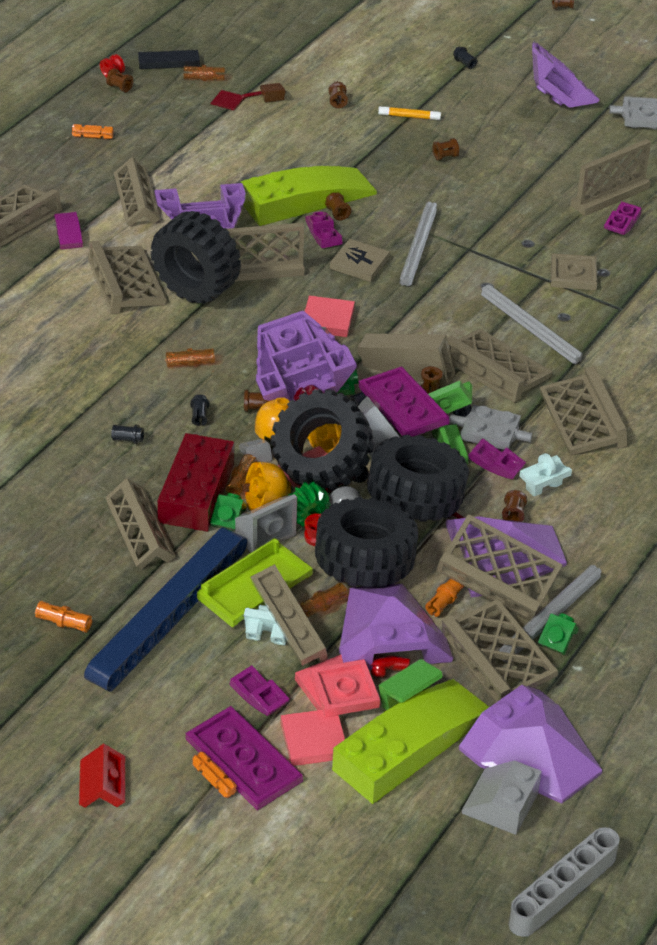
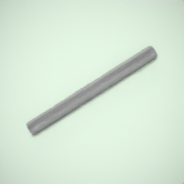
[400,201,437,287]
[481,284,583,364]
[498,565,602,663]

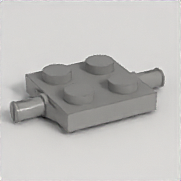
[609,96,657,129]
[449,405,533,450]

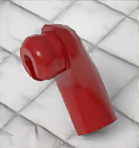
[371,656,410,678]

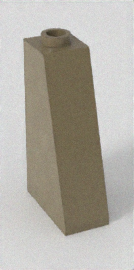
[358,333,456,387]

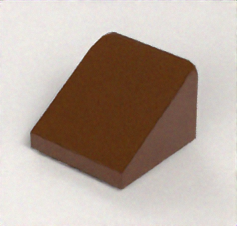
[260,83,285,102]

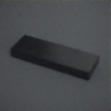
[138,50,200,69]

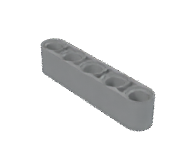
[509,827,620,937]

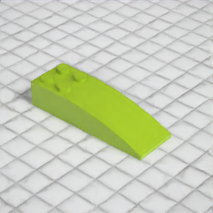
[241,166,377,226]
[332,679,489,804]

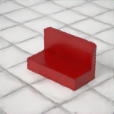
[79,743,125,808]

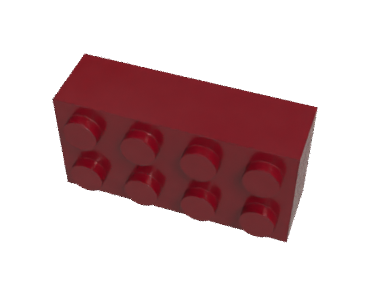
[157,433,234,532]

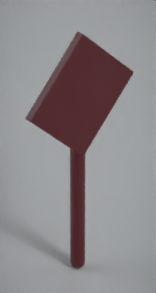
[211,90,262,111]

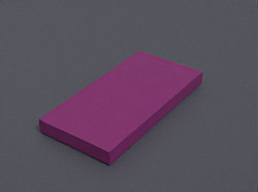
[359,366,449,437]
[185,706,303,811]

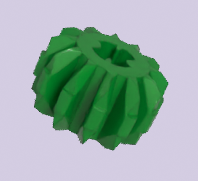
[288,482,331,527]

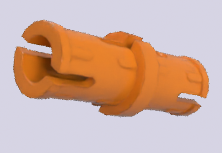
[425,578,464,617]
[35,601,92,633]

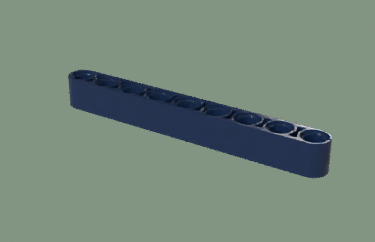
[84,527,248,692]

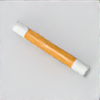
[379,106,441,120]

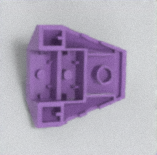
[532,41,600,108]
[154,183,246,229]
[256,311,357,402]
[445,516,567,597]
[339,583,453,669]
[459,685,602,804]

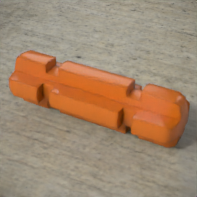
[72,124,114,139]
[192,752,237,798]

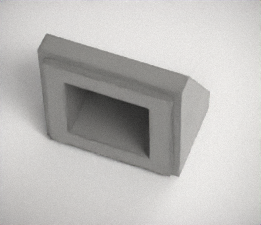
[239,439,272,466]

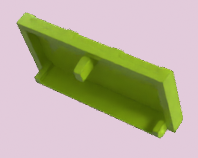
[197,538,313,627]

